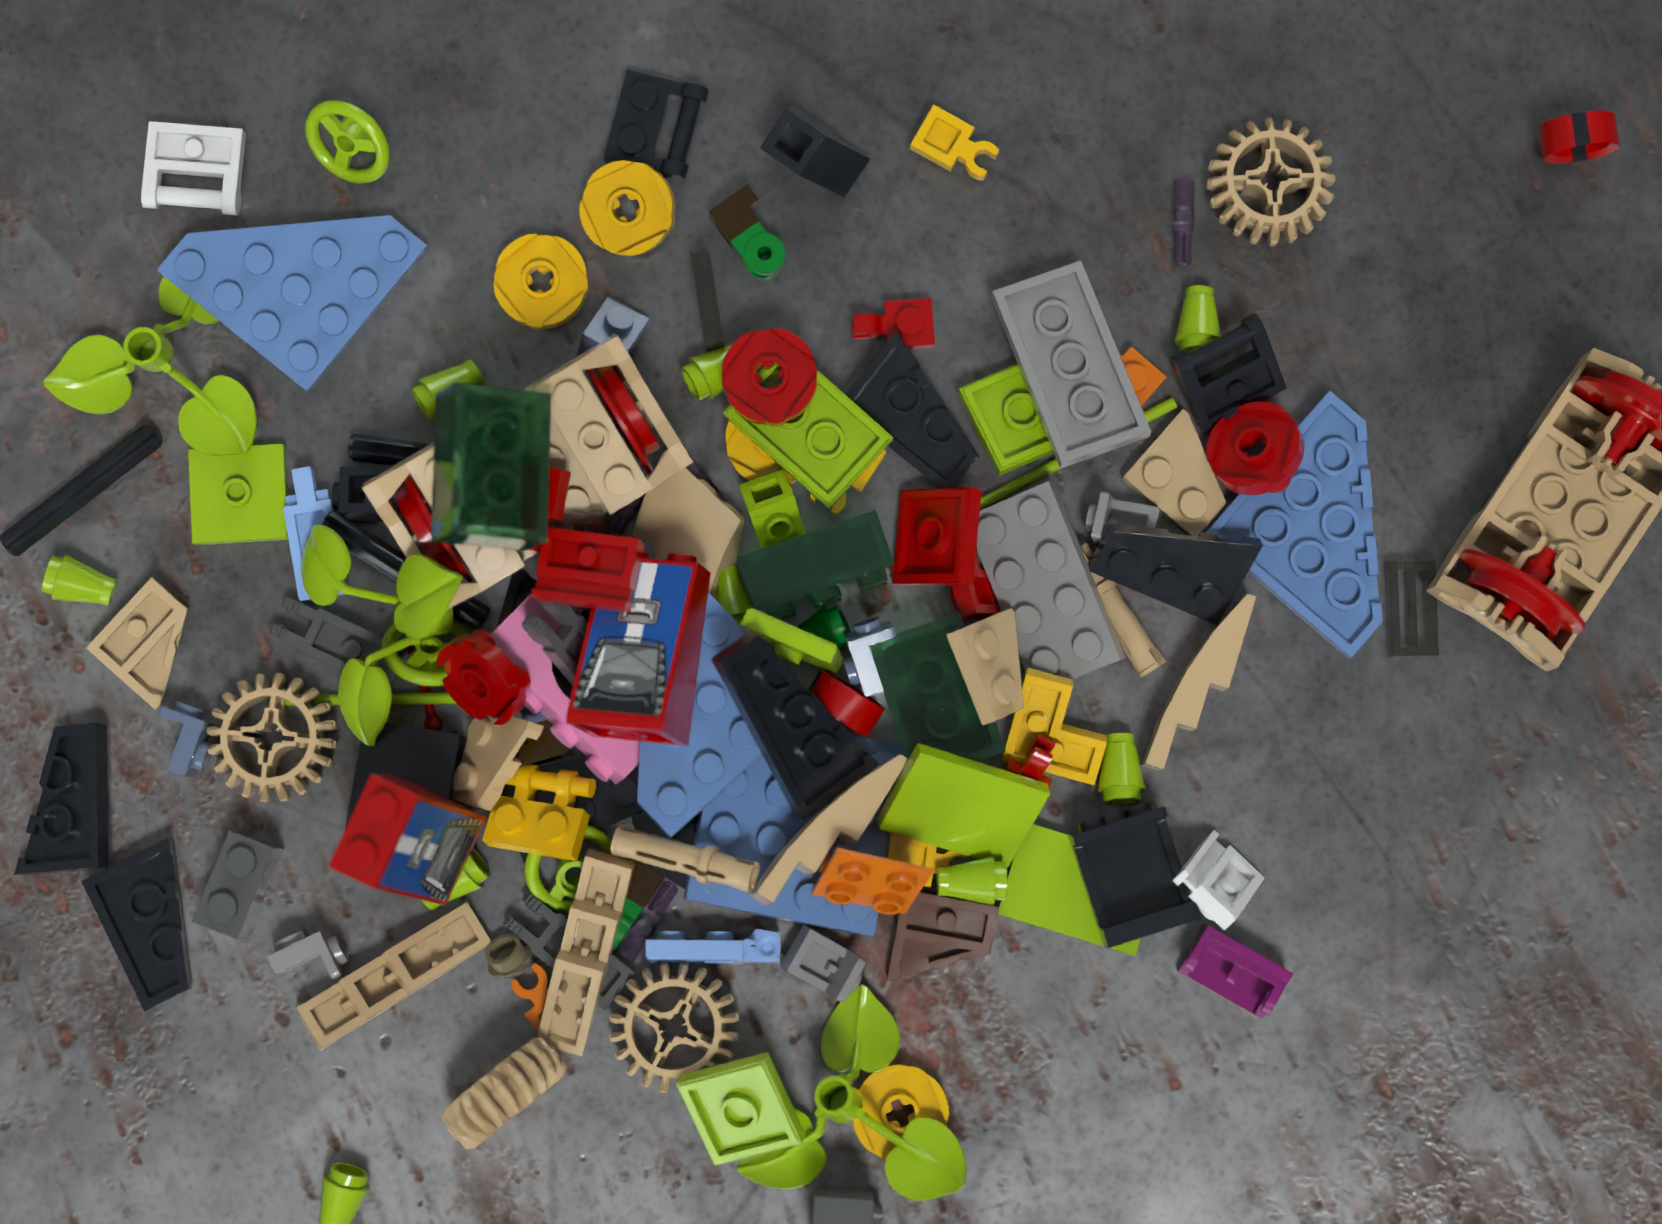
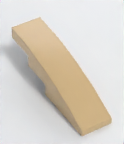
[1141,594,1256,771]
[748,754,909,906]
[537,849,636,1057]
[295,902,492,1051]

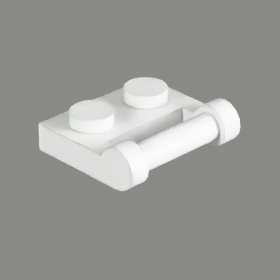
[141,121,246,215]

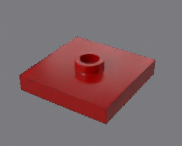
[892,487,982,586]

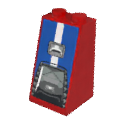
[566,551,711,746]
[328,774,487,905]

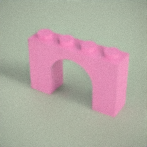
[491,594,640,785]

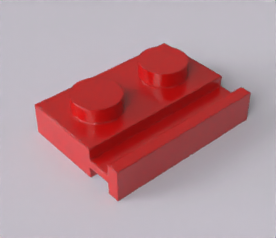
[531,527,645,613]

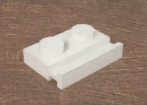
[1173,830,1265,930]

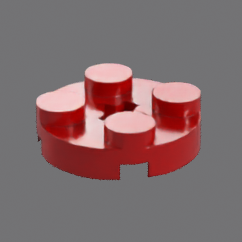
[722,328,817,427]
[1206,401,1305,495]
[437,629,531,725]

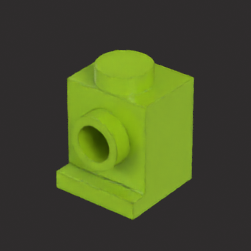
[738,469,806,550]

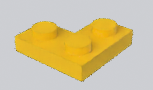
[1002,668,1108,785]

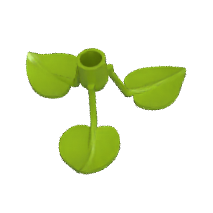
[43,276,257,456]
[301,525,463,746]
[737,985,967,1201]

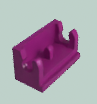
[1177,925,1294,1019]

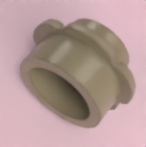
[485,934,532,978]

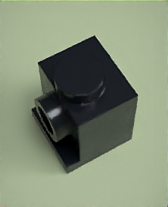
[332,465,403,523]

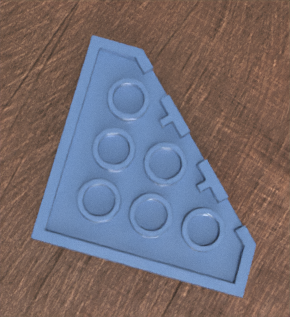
[157,215,428,392]
[1206,390,1383,660]
[637,592,762,839]

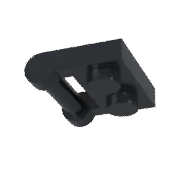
[603,69,709,181]
[1169,313,1287,432]

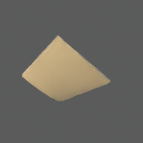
[631,450,745,598]

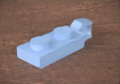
[283,466,347,602]
[646,929,781,964]

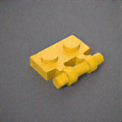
[482,764,596,861]

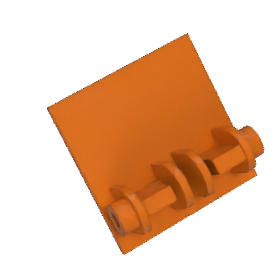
[812,848,933,915]

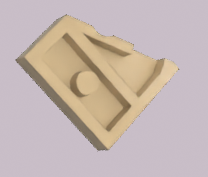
[1122,409,1227,536]
[86,577,189,710]
[946,608,1024,726]
[451,715,544,811]

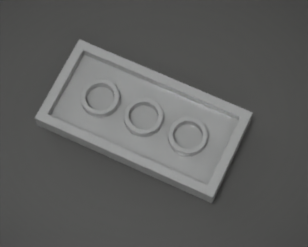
[991,260,1151,469]
[977,481,1125,680]

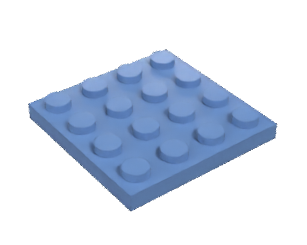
[683,735,908,937]

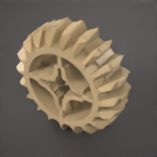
[1206,117,1335,246]
[207,673,338,803]
[609,962,739,1093]
[442,1037,566,1149]

